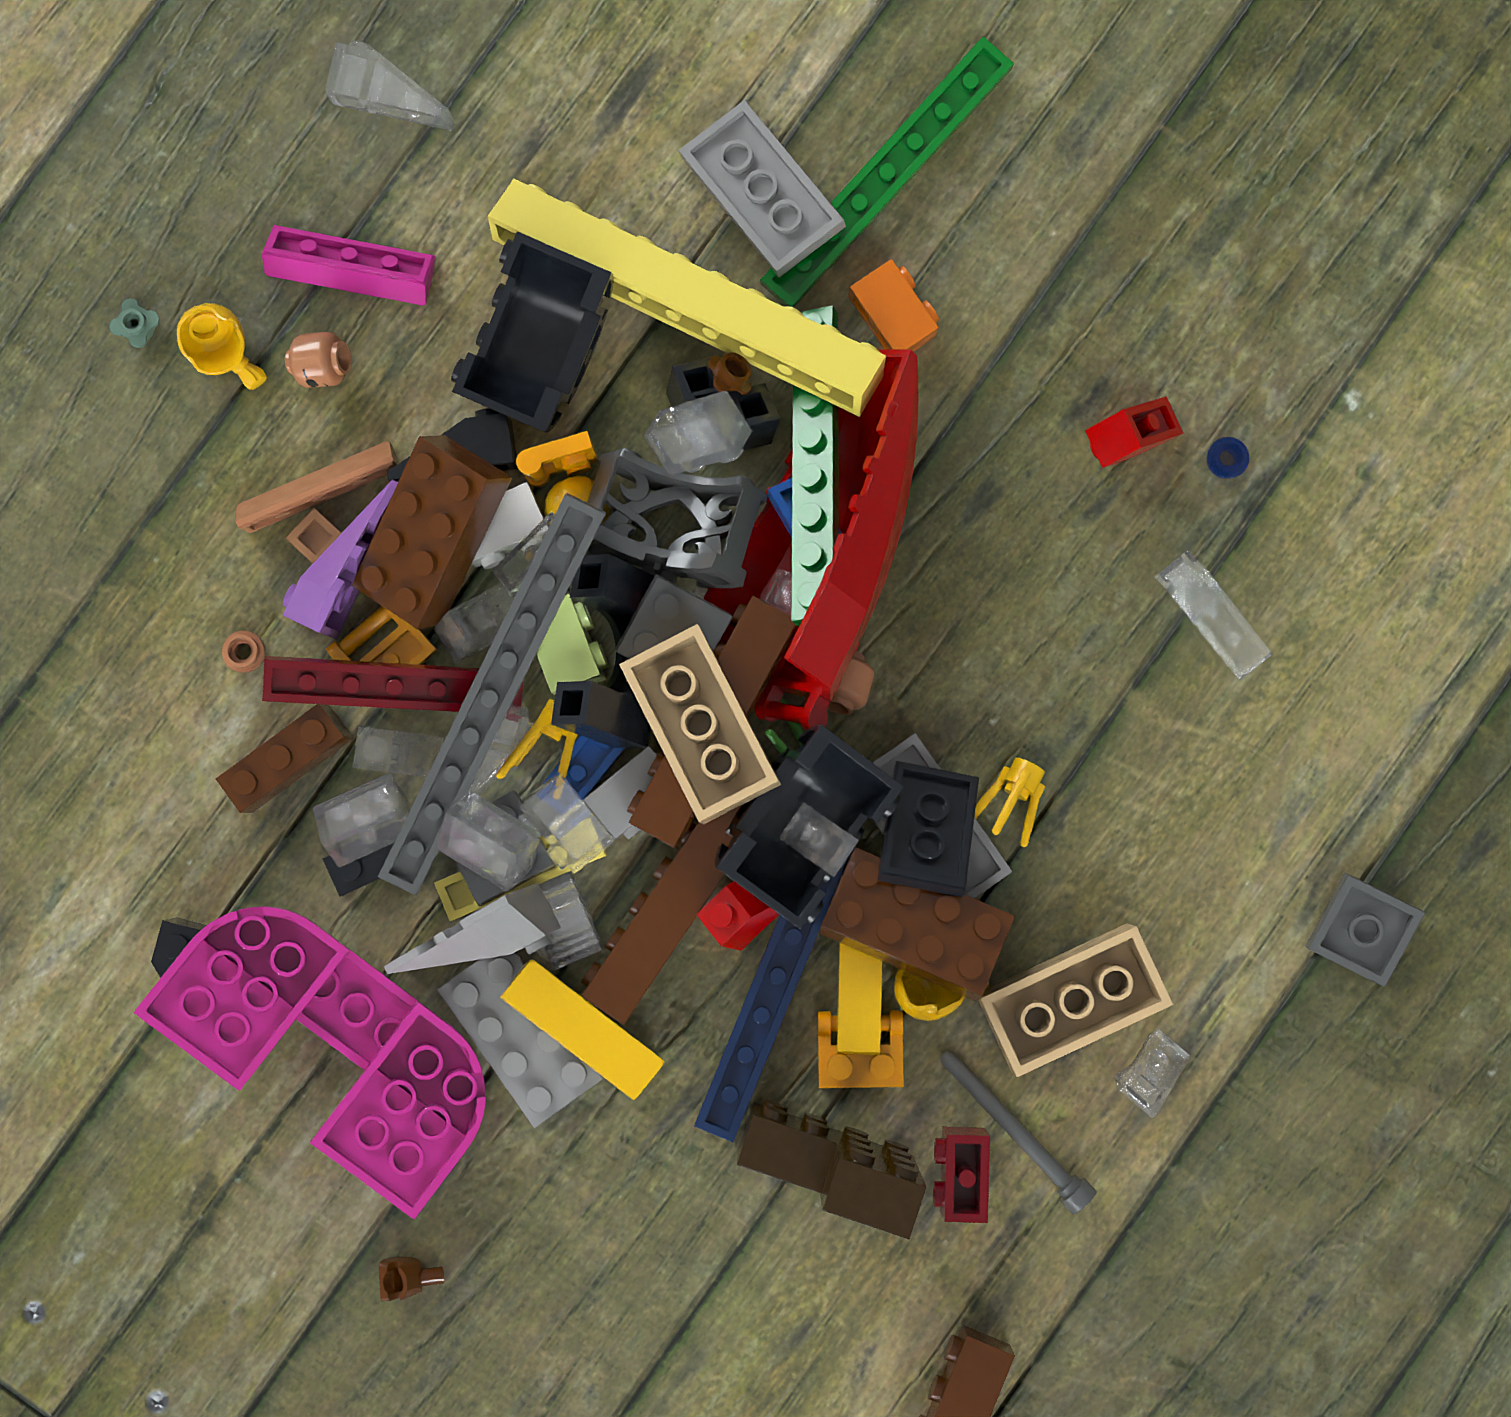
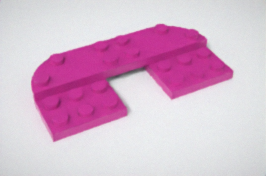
[133,906,486,1219]

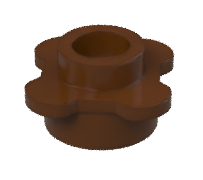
[708,352,752,395]

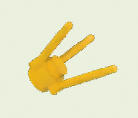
[496,698,578,799]
[975,757,1046,847]

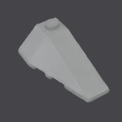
[383,883,561,974]

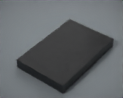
[877,761,979,897]

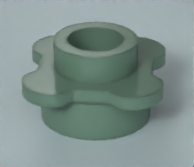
[109,298,160,348]

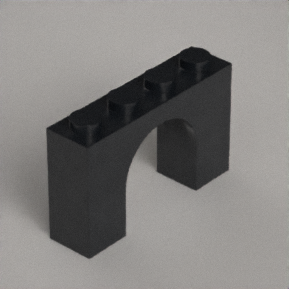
[551,554,655,748]

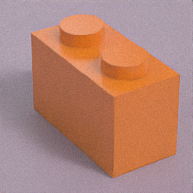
[848,259,939,352]

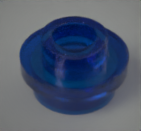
[1206,437,1249,479]

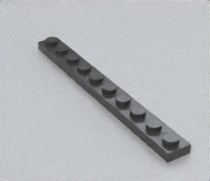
[378,493,607,895]

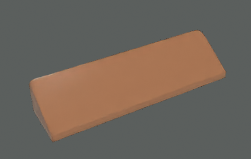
[235,441,399,533]

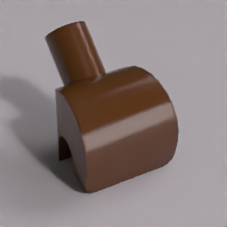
[379,1256,444,1301]

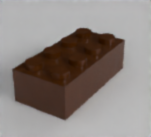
[351,435,512,629]
[819,847,1015,1002]

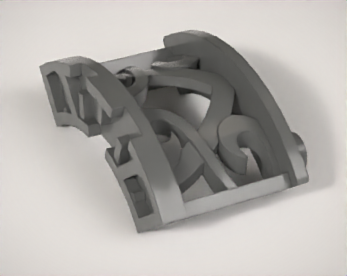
[586,448,768,588]

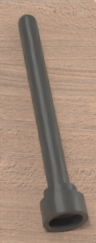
[940,1050,1097,1215]

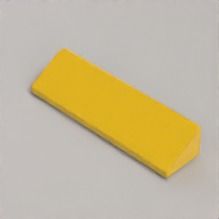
[500,959,665,1100]

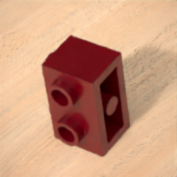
[933,1126,990,1223]

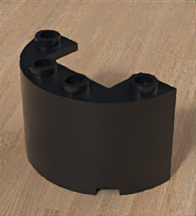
[451,232,614,433]
[715,725,904,929]

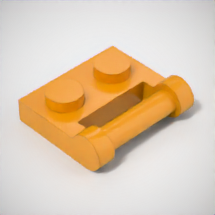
[516,431,598,487]
[325,606,439,665]
[818,1010,904,1088]

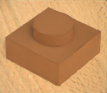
[286,508,342,564]

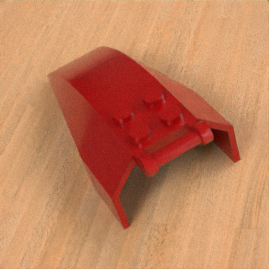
[703,349,919,730]

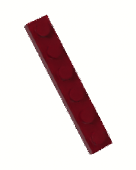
[262,656,523,715]

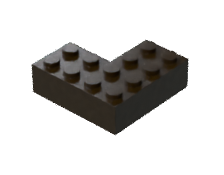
[737,1099,926,1240]

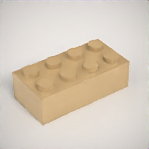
[619,624,781,824]
[978,923,1173,1077]

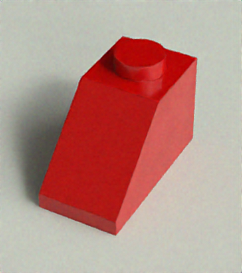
[1085,396,1184,468]
[696,881,779,951]

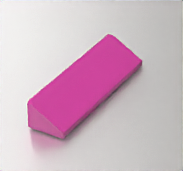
[262,225,436,305]

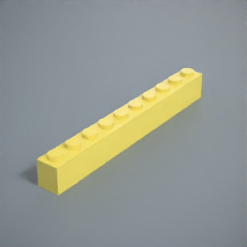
[488,179,886,417]

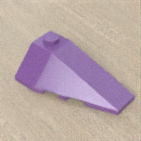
[283,480,398,639]

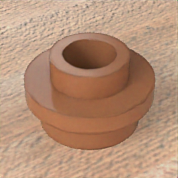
[222,631,265,673]

